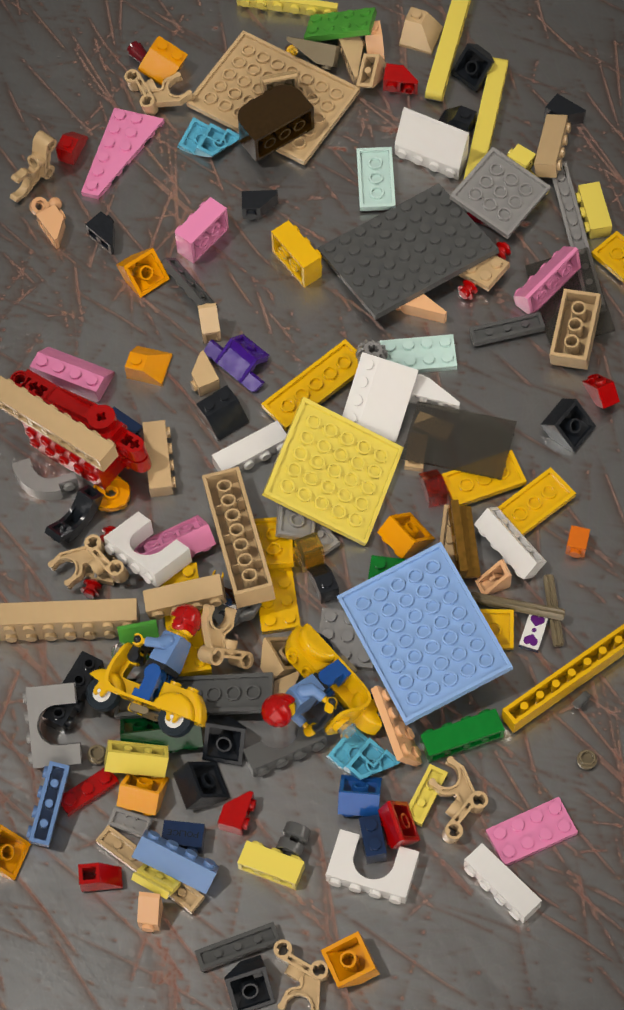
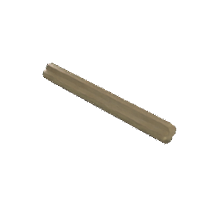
[471,592,565,620]

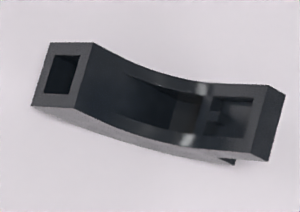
[44,485,104,543]

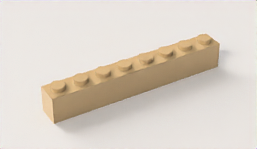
[0,376,119,472]

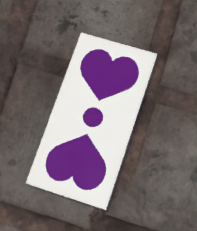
[519,614,549,653]

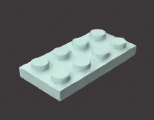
[356,147,396,211]
[380,334,457,373]

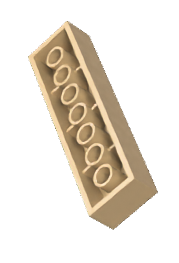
[202,466,275,609]
[0,598,140,643]

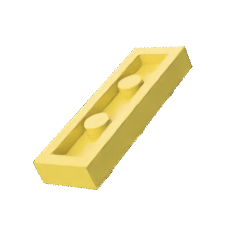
[409,764,448,827]

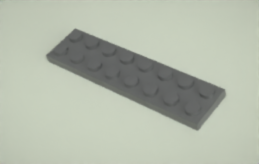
[114,672,274,719]

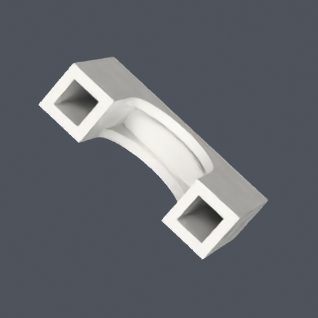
[103,511,192,588]
[326,829,420,904]

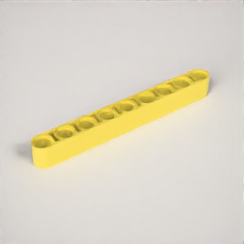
[425,0,471,102]
[464,57,509,179]

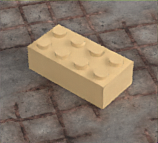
[549,289,602,370]

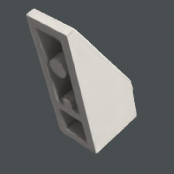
[409,374,460,415]

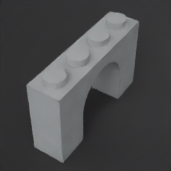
[23,682,83,768]

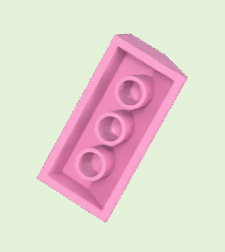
[513,246,581,314]
[29,347,115,403]
[134,515,216,559]

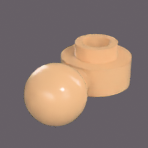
[29,197,62,215]

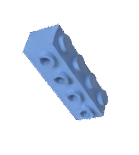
[26,761,70,848]
[132,829,219,894]

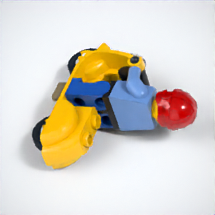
[86,604,207,738]
[261,623,384,739]

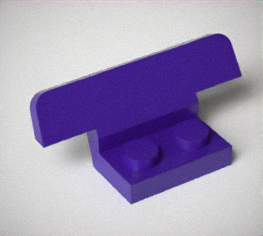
[204,334,270,392]

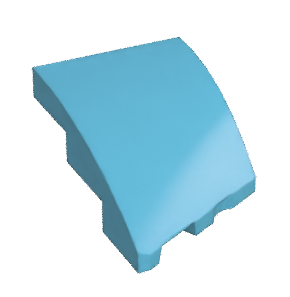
[177,117,240,157]
[326,726,400,780]

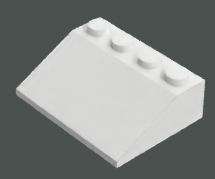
[394,107,469,180]
[342,352,419,442]

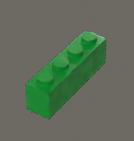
[420,708,505,763]

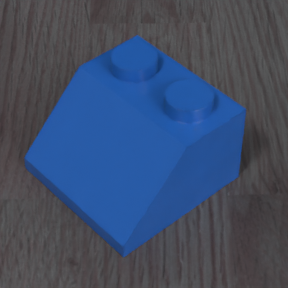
[338,775,382,817]

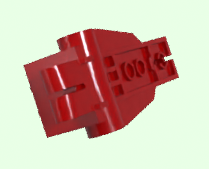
[10,369,152,490]

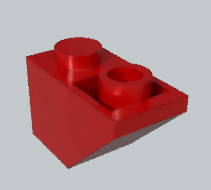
[383,63,418,95]
[582,374,620,409]
[218,791,257,836]
[78,863,123,892]

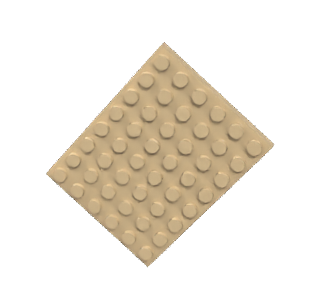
[186,30,360,166]

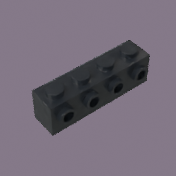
[42,651,105,734]

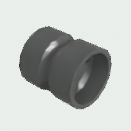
[276,821,311,858]

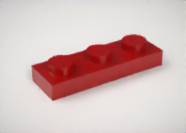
[61,768,120,817]

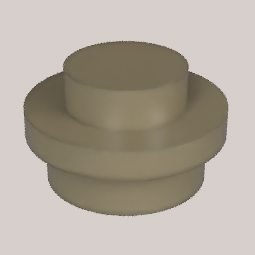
[87,745,106,764]
[577,750,597,770]

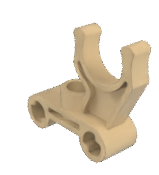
[124,69,194,116]
[10,130,57,203]
[48,534,129,589]
[198,604,254,669]
[427,756,488,844]
[273,939,330,1010]

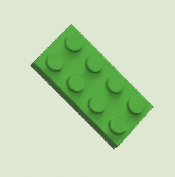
[304,7,377,42]

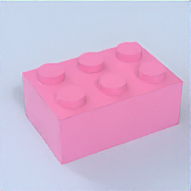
[175,197,229,264]

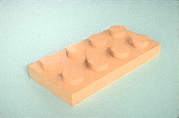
[371,685,423,767]

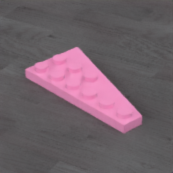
[81,108,165,200]

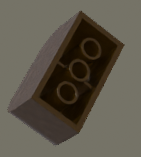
[238,84,315,162]

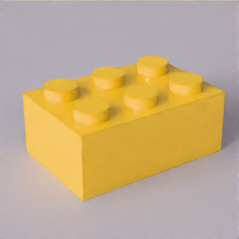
[271,220,323,288]

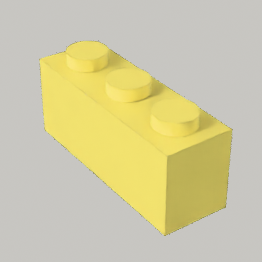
[575,182,612,239]
[104,740,169,778]
[237,841,305,890]

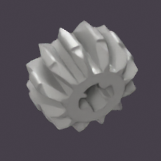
[356,338,388,364]

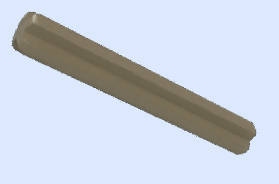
[543,574,564,648]

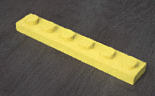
[236,0,338,16]

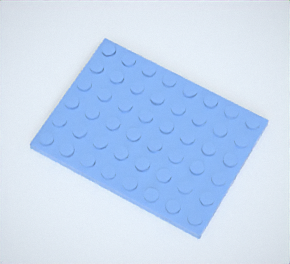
[337,542,513,725]

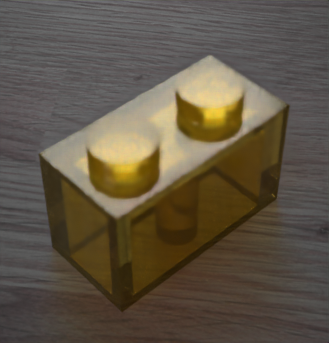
[292,532,324,573]

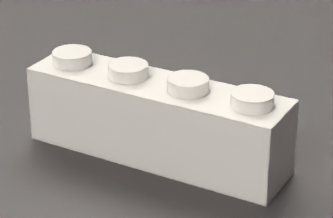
[212,421,287,472]
[474,507,547,580]
[464,843,542,923]

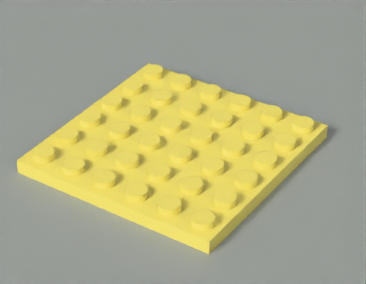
[262,397,404,546]

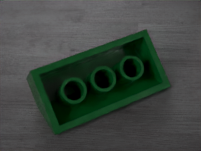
[120,718,203,753]

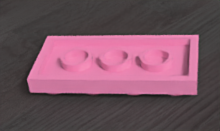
[485,797,578,866]

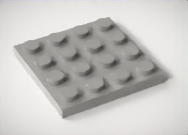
[450,147,551,239]

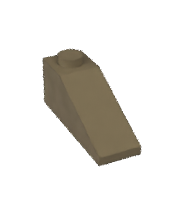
[286,36,341,70]

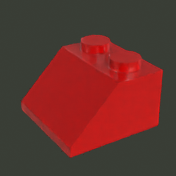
[378,801,421,850]

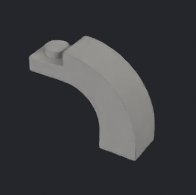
[12,458,79,501]

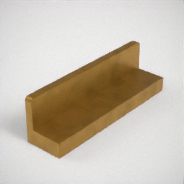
[448,500,481,579]

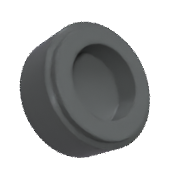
[572,691,591,709]

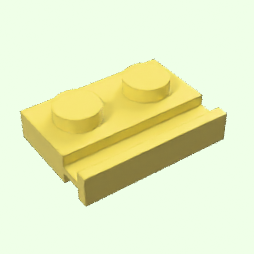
[131,864,182,900]

